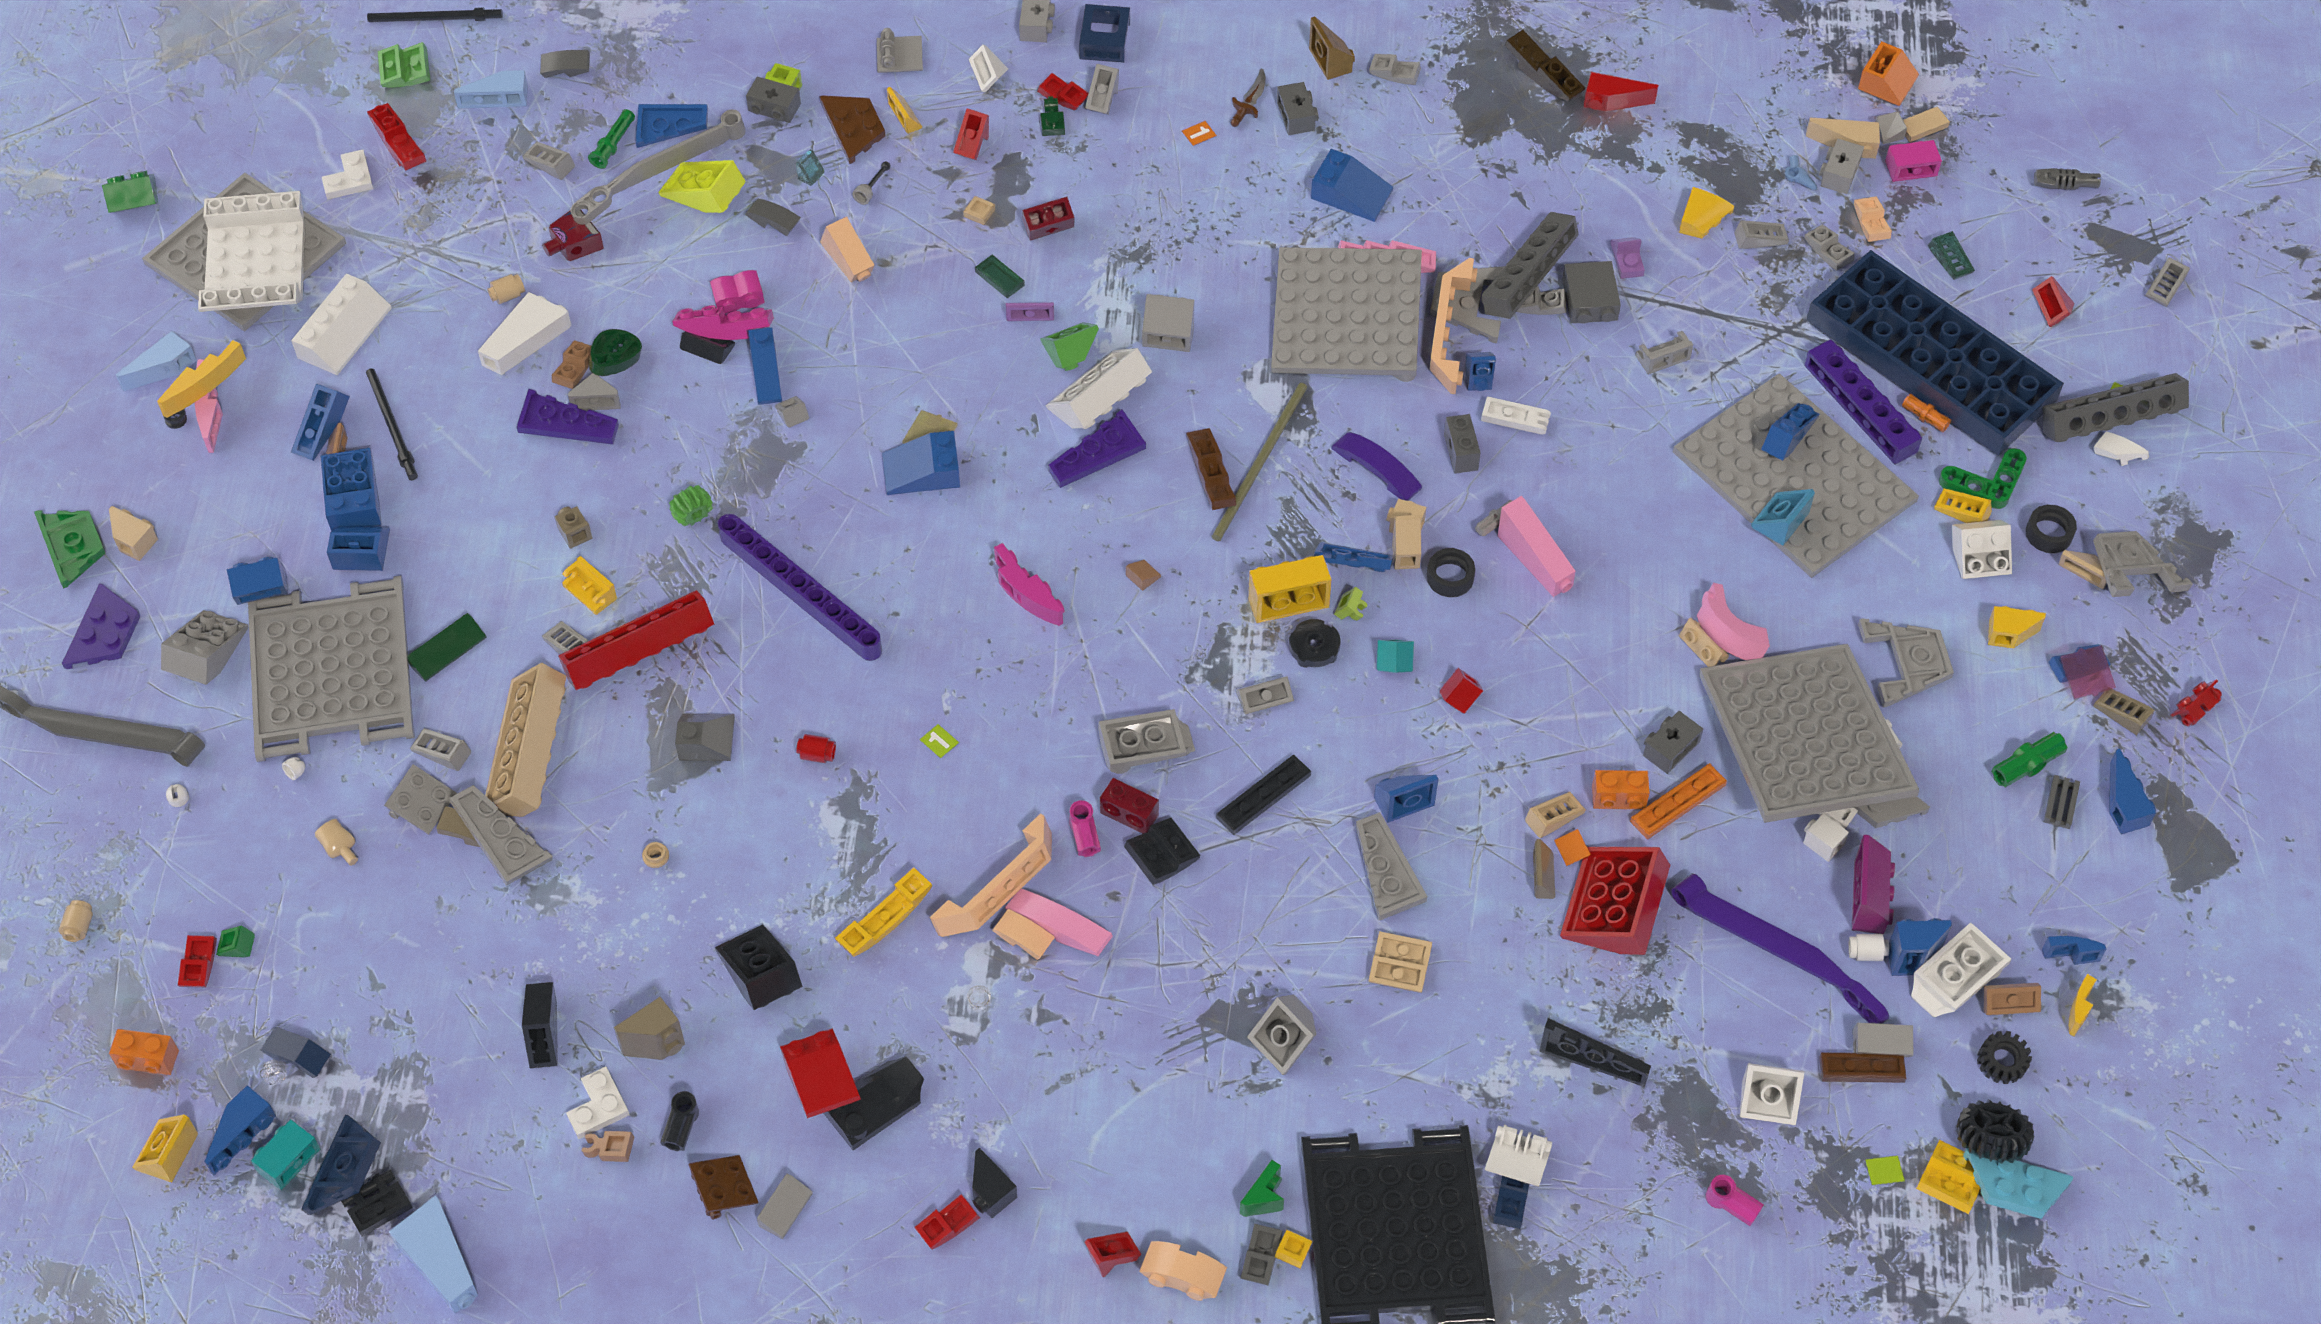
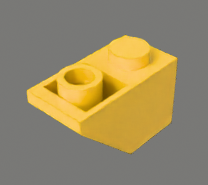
[1988,606,2046,649]

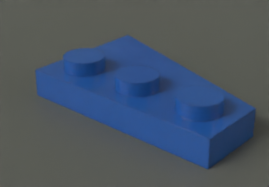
[636,104,708,148]
[1314,542,1394,572]

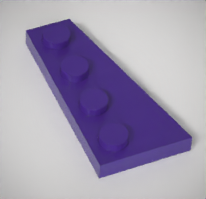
[516,389,619,444]

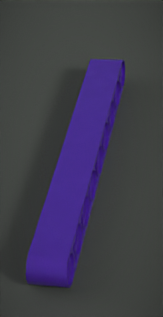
[718,514,882,661]

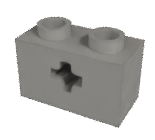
[1019,0,1055,42]
[1819,139,1864,194]

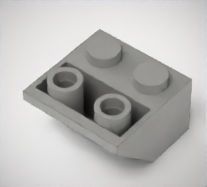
[1142,294,1194,352]

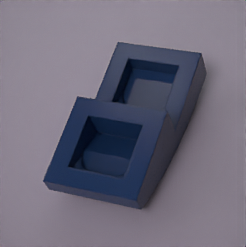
[1493,1176,1529,1229]

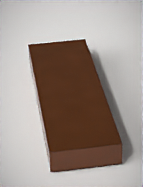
[1819,1052,1907,1083]

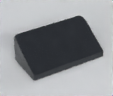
[680,331,735,364]

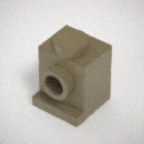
[554,506,593,549]

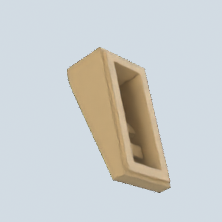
[1525,792,1586,838]

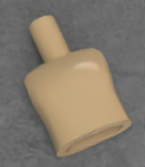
[315,819,358,866]

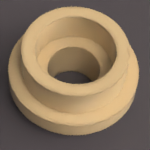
[642,842,669,868]

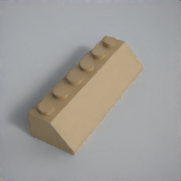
[485,663,566,817]

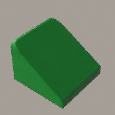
[216,925,255,957]

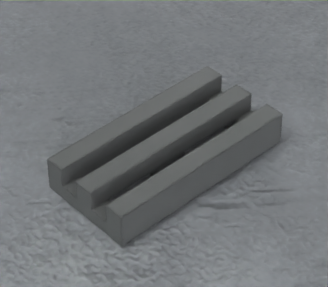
[2043,775,2080,829]

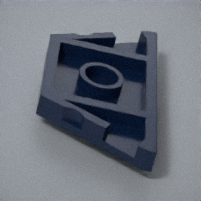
[301,1115,381,1215]

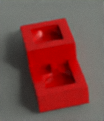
[1037,73,1089,110]
[177,935,217,987]
[914,1194,980,1250]

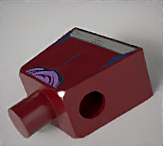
[542,210,604,261]

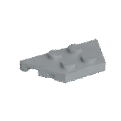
[1854,796,1930,828]

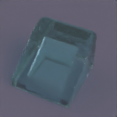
[796,149,824,186]

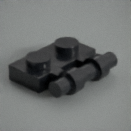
[341,1170,413,1237]

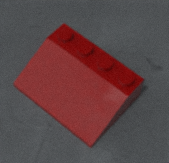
[1560,847,1670,955]

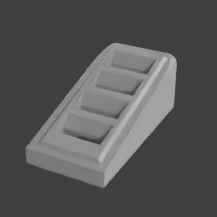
[522,142,575,180]
[1735,220,1789,249]
[2145,257,2190,307]
[542,621,588,654]
[410,728,471,771]

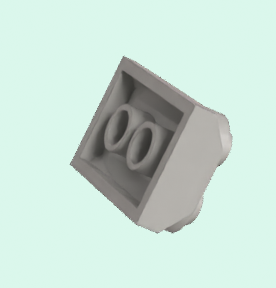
[1098,709,1195,774]

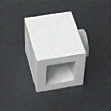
[1803,813,1849,862]

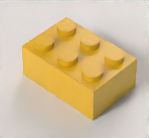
[1248,555,1331,623]

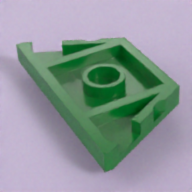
[34,510,105,589]

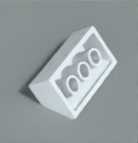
[291,273,392,375]
[1045,348,1152,429]

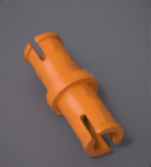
[1902,394,1952,433]

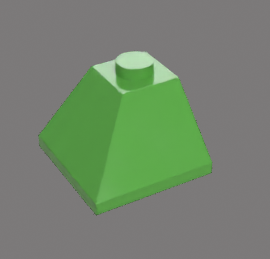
[1040,322,1099,371]

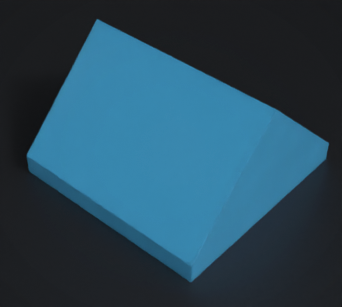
[1751,489,1815,546]

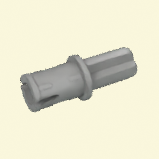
[1475,500,1512,536]

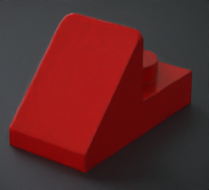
[953,108,989,160]
[1085,1231,1142,1277]

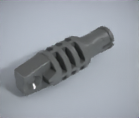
[2034,168,2101,190]

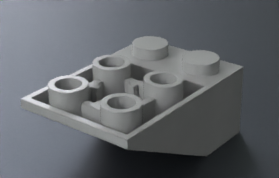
[161,610,248,685]

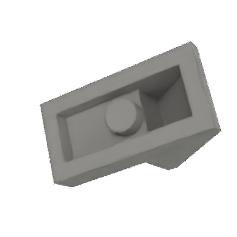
[1085,64,1119,115]

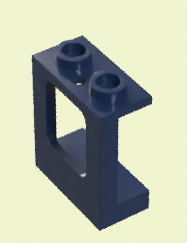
[1079,4,1130,63]

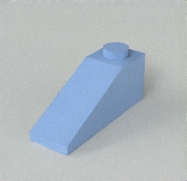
[454,70,528,109]

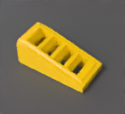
[1934,488,1992,523]

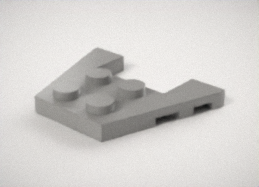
[1430,266,1505,343]
[2093,531,2193,597]
[1858,618,1954,707]

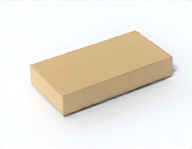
[1903,106,1950,142]

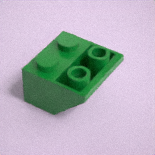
[102,170,158,213]

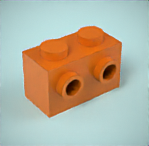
[1592,770,1650,809]
[109,1029,179,1075]

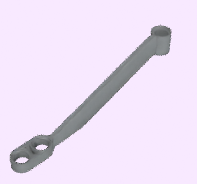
[571,109,746,225]

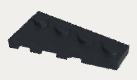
[1539,1018,1651,1087]

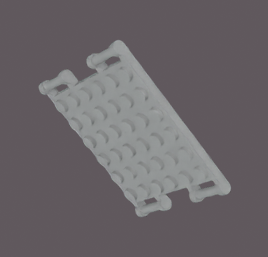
[248,575,415,762]

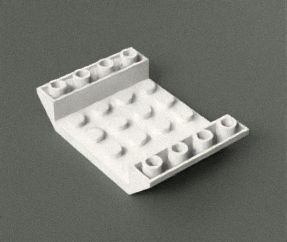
[198,191,305,312]

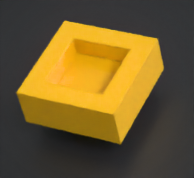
[1275,1229,1312,1269]

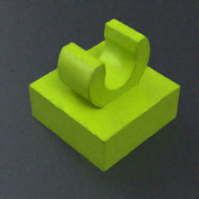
[1334,587,1368,621]

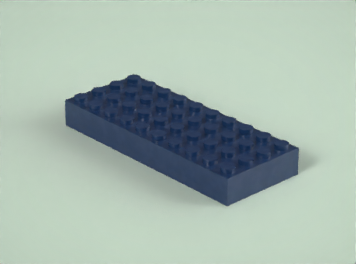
[1806,250,2064,456]

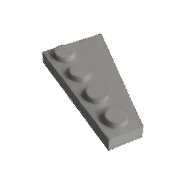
[450,785,553,886]

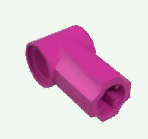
[1069,800,1101,857]
[1705,1175,1764,1226]

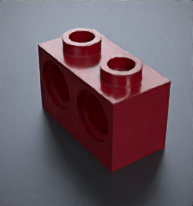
[1100,778,1159,834]

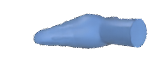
[1784,155,1817,190]

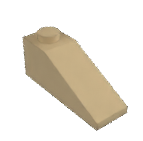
[1806,118,1880,159]

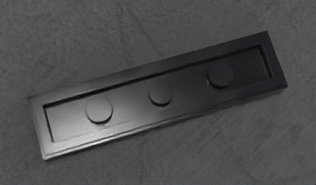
[1216,754,1311,835]

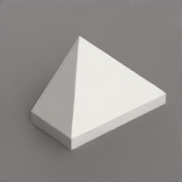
[969,45,1008,92]

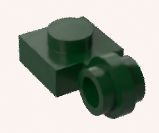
[1041,96,1065,136]

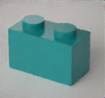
[251,1119,321,1191]

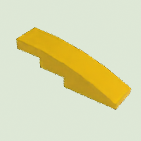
[157,340,246,418]

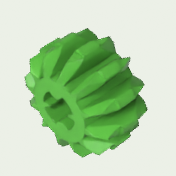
[669,485,713,526]

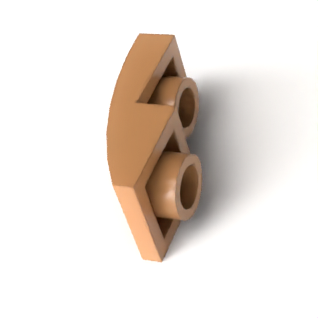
[552,340,591,389]

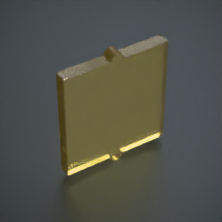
[902,410,958,444]

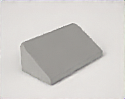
[1236,676,1294,714]
[757,1173,813,1239]

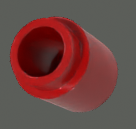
[796,734,836,763]

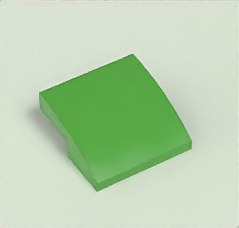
[378,42,430,88]

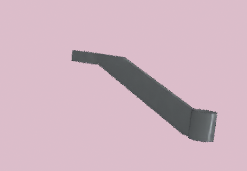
[0,686,205,767]

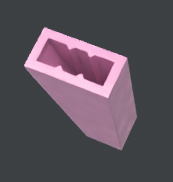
[1498,496,1576,597]

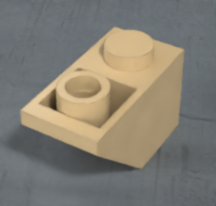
[109,506,158,561]
[1392,514,1421,569]

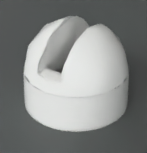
[282,757,305,780]
[166,784,189,807]

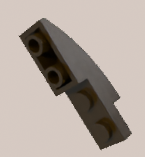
[1505,30,1585,101]

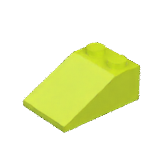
[658,160,746,213]

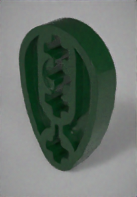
[589,329,642,376]

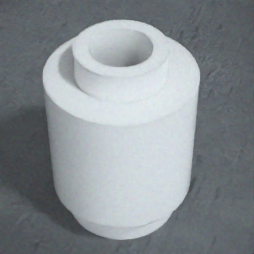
[1849,934,1889,961]

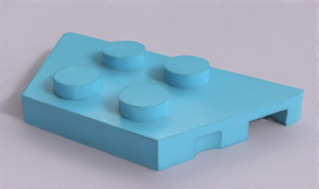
[1963,1148,2073,1219]

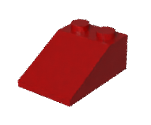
[780,1028,861,1119]

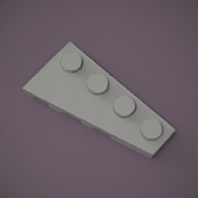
[1356,812,1427,921]

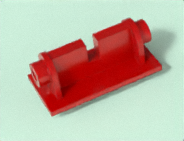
[2171,679,2222,726]

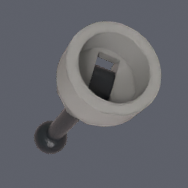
[852,161,891,205]

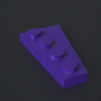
[1048,409,1146,488]

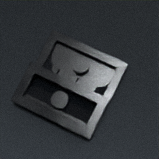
[1124,817,1201,885]

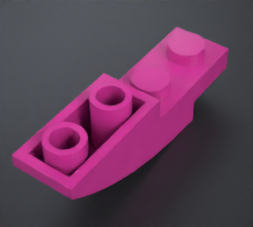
[672,305,774,340]
[994,543,1065,626]

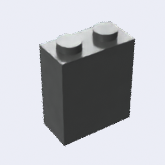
[1562,261,1621,323]

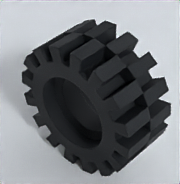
[1977,1031,2032,1084]

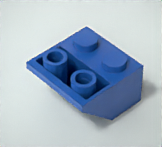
[327,526,390,571]
[226,557,288,605]
[1888,918,1952,976]

